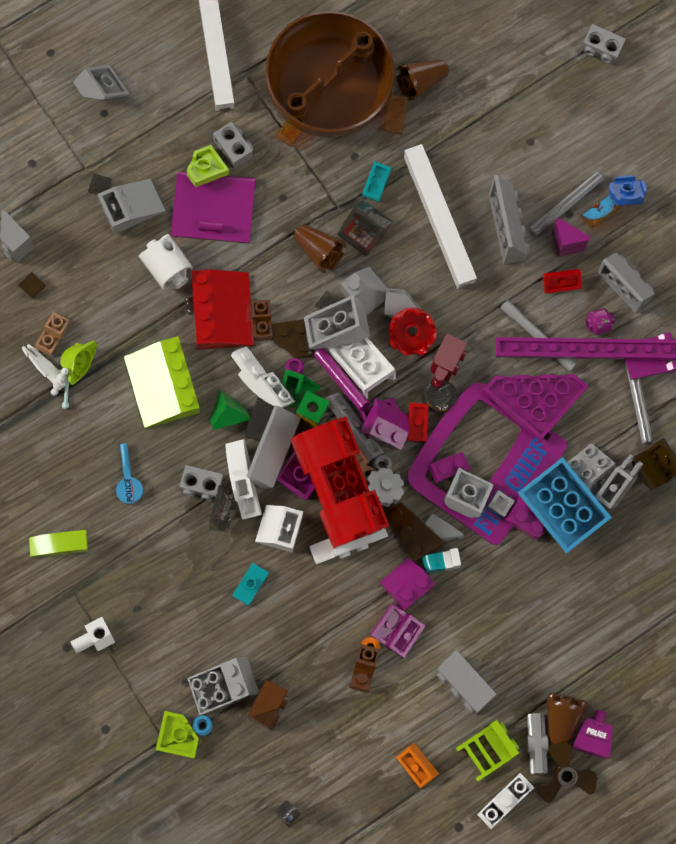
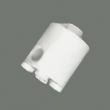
[139,234,193,290]

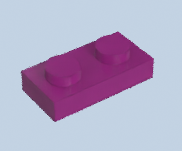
[428,452,471,483]

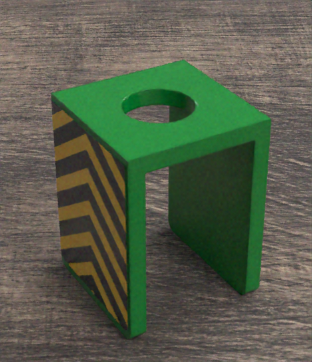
[296,391,330,429]

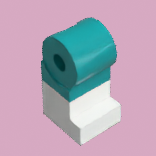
[422,548,461,573]

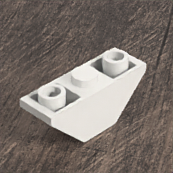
[477,773,534,829]

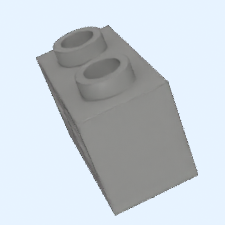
[581,24,626,64]
[213,122,253,169]
[180,465,223,501]

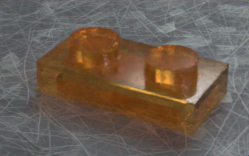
[384,95,408,135]

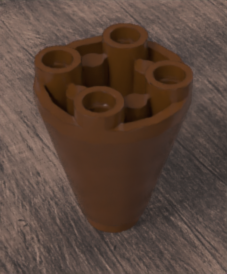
[547,693,587,745]

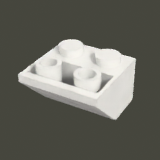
[255,505,303,553]

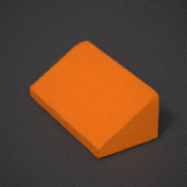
[396,743,439,789]

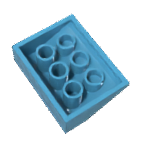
[518,457,612,554]

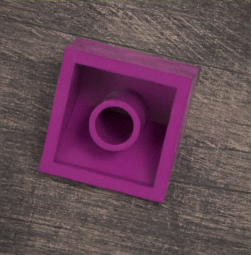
[360,398,409,450]
[379,558,435,612]

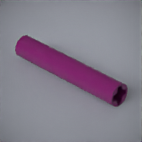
[314,348,370,411]

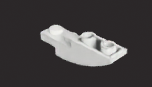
[231,347,295,408]
[225,439,262,520]

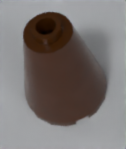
[396,60,449,101]
[294,224,346,273]

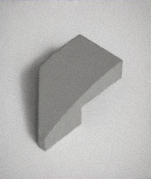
[425,514,464,542]

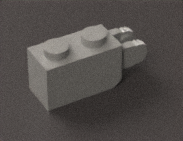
[595,454,643,509]

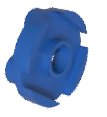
[609,175,647,206]

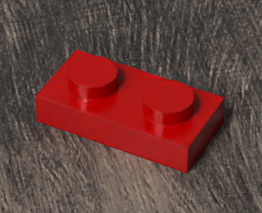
[543,269,582,294]
[407,403,429,443]

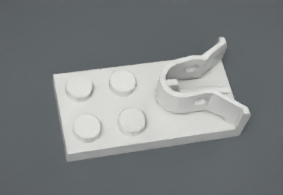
[326,337,396,398]

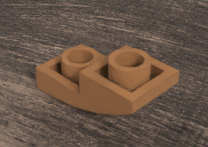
[35,312,70,356]

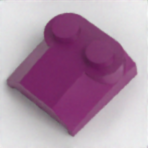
[276,450,315,501]
[504,496,546,541]

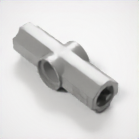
[526,713,548,775]

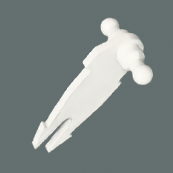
[22,344,68,396]

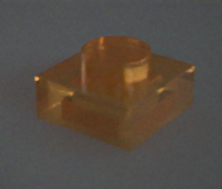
[276,121,302,147]

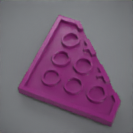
[482,374,589,441]

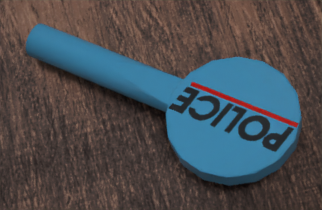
[116,443,143,504]

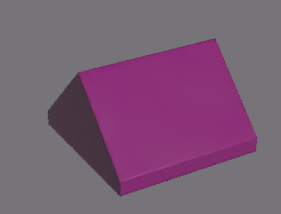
[552,217,590,257]

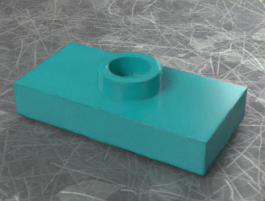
[361,161,392,203]
[232,563,269,606]

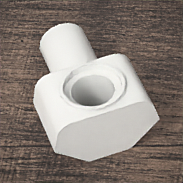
[71,617,115,654]

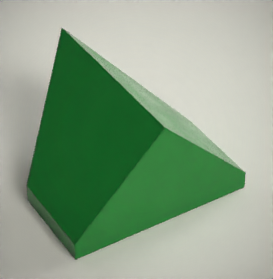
[282,369,322,408]
[210,389,250,430]

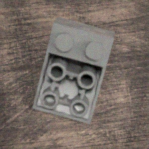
[97,179,166,234]
[187,657,259,715]

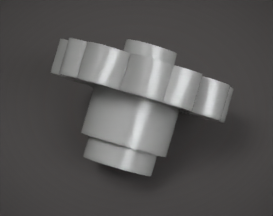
[366,468,404,507]

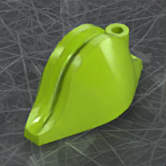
[60,341,98,385]

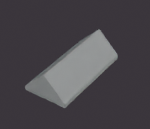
[247,405,301,489]

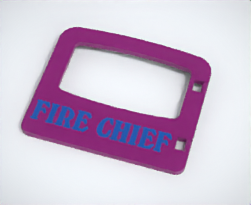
[408,383,567,545]

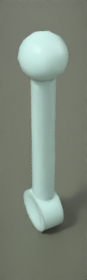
[62,374,69,409]

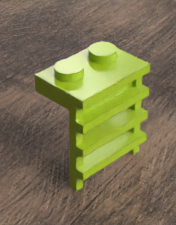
[455,720,519,782]

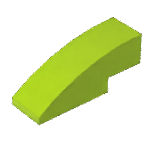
[29,530,88,557]

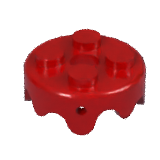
[389,307,436,356]

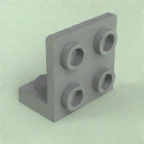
[567,444,617,496]

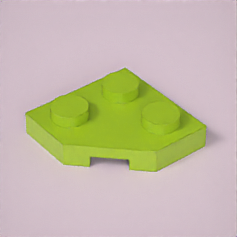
[187,145,229,187]
[156,711,199,759]

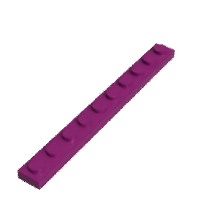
[495,337,676,360]

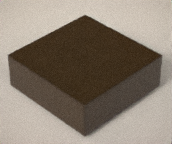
[18,272,46,299]

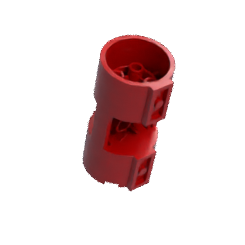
[290,416,389,549]

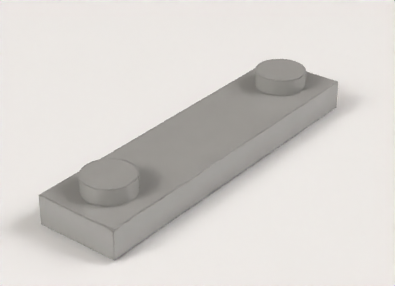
[326,392,384,461]

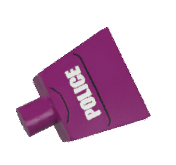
[572,710,613,760]

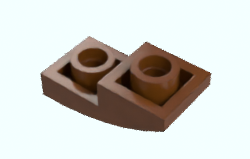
[251,300,273,341]

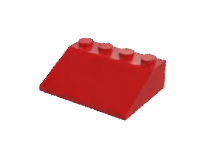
[192,269,254,350]

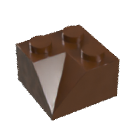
[248,680,289,730]

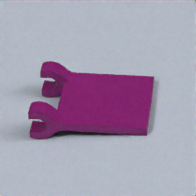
[625,332,676,380]

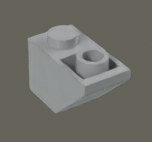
[384,288,421,318]

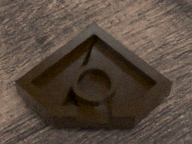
[272,319,315,359]

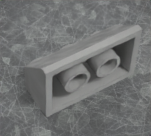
[598,252,655,313]
[436,650,497,714]

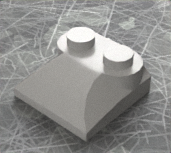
[444,468,494,518]

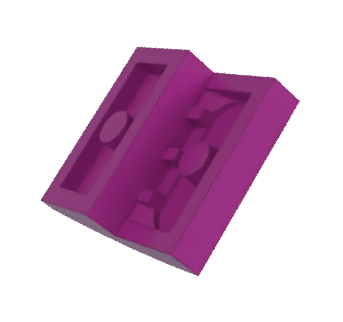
[369,603,425,658]

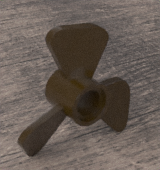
[538,742,598,803]

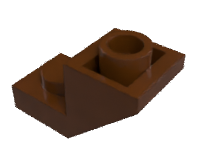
[349,644,380,693]

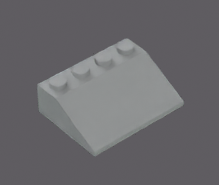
[489,175,530,265]

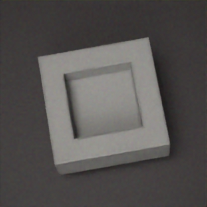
[487,490,514,518]

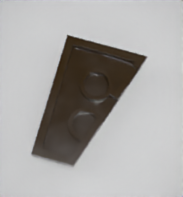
[385,502,447,562]

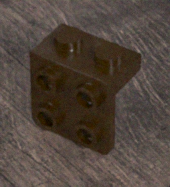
[631,438,676,490]

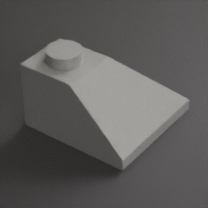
[73,65,129,100]
[340,267,387,316]

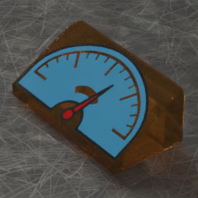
[580,195,622,230]

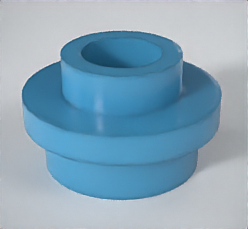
[193,715,213,736]

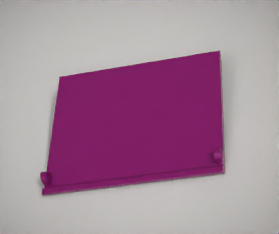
[171,171,256,243]

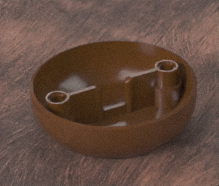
[265,11,395,138]

